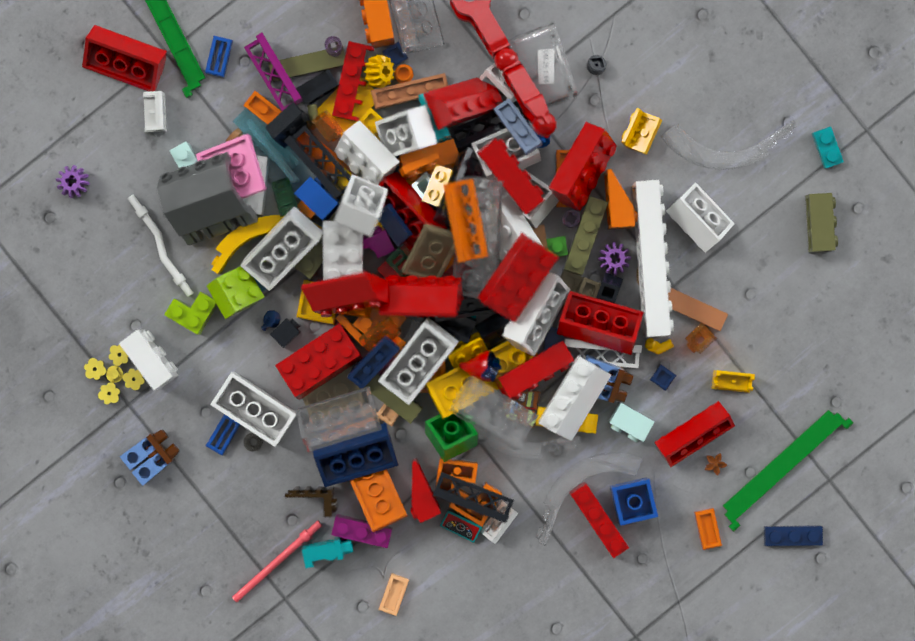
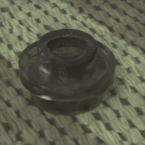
[244,432,263,452]

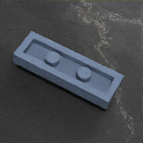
[493,98,542,155]

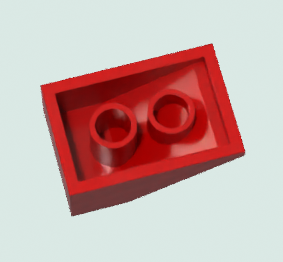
[410,458,441,523]

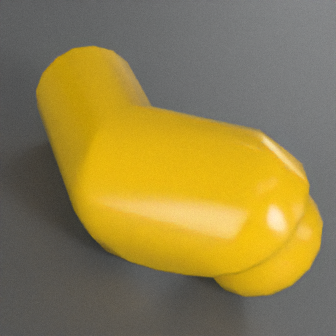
[645,338,674,355]

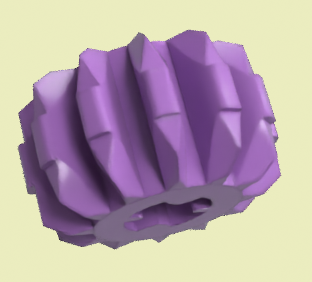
[56,165,90,198]
[598,242,631,275]

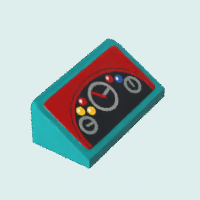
[440,509,482,543]

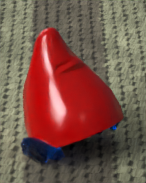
[459,351,502,382]

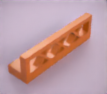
[443,179,488,263]

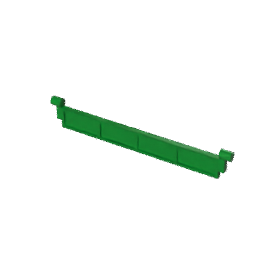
[145,0,206,98]
[723,410,854,532]

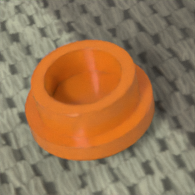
[394,64,413,83]

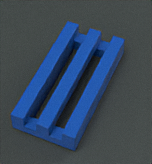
[205,36,233,78]
[206,414,241,455]

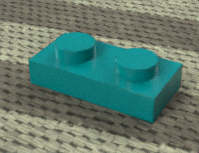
[812,126,844,169]

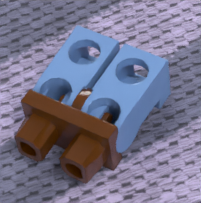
[586,355,633,403]
[120,429,180,486]

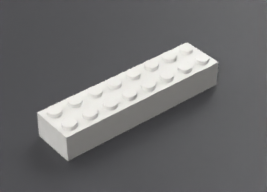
[632,180,674,338]

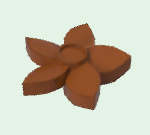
[705,453,728,476]

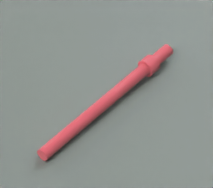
[232,520,323,602]

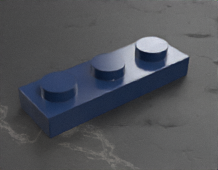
[347,335,400,389]
[764,525,823,546]

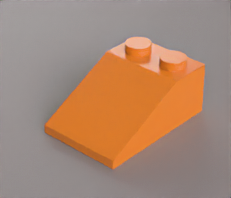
[604,169,638,230]

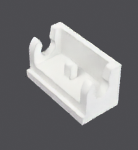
[479,63,515,101]
[143,91,167,132]

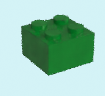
[425,409,478,462]

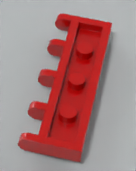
[332,41,375,122]

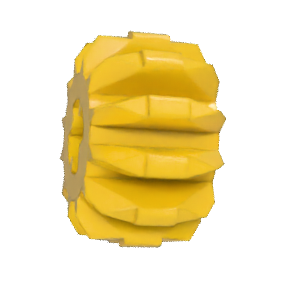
[363,55,396,88]

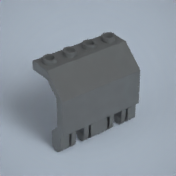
[157,152,258,246]

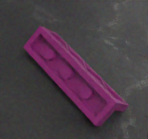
[244,32,303,111]

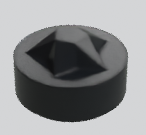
[586,55,607,75]

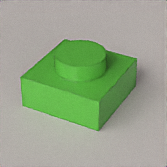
[546,236,568,257]

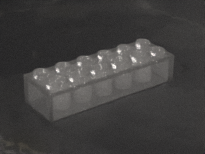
[453,176,503,299]

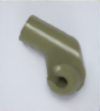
[307,104,319,130]

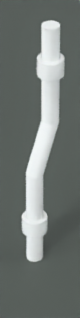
[128,194,194,297]

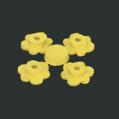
[84,344,145,404]

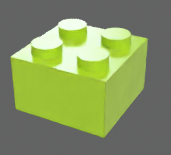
[206,266,264,319]

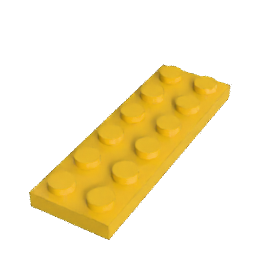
[425,341,537,419]

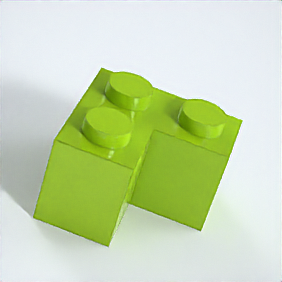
[164,292,217,335]

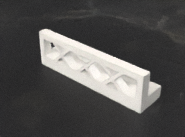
[564,339,642,368]

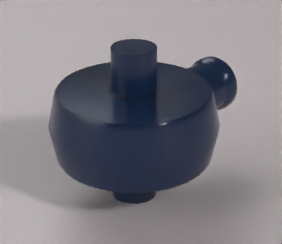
[261,310,280,331]

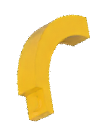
[211,215,323,274]

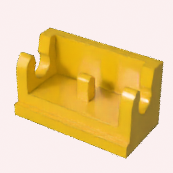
[712,370,755,393]

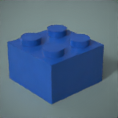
[294,177,340,221]
[610,477,658,526]

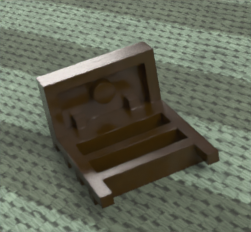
[285,486,338,517]

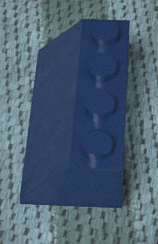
[312,423,399,487]

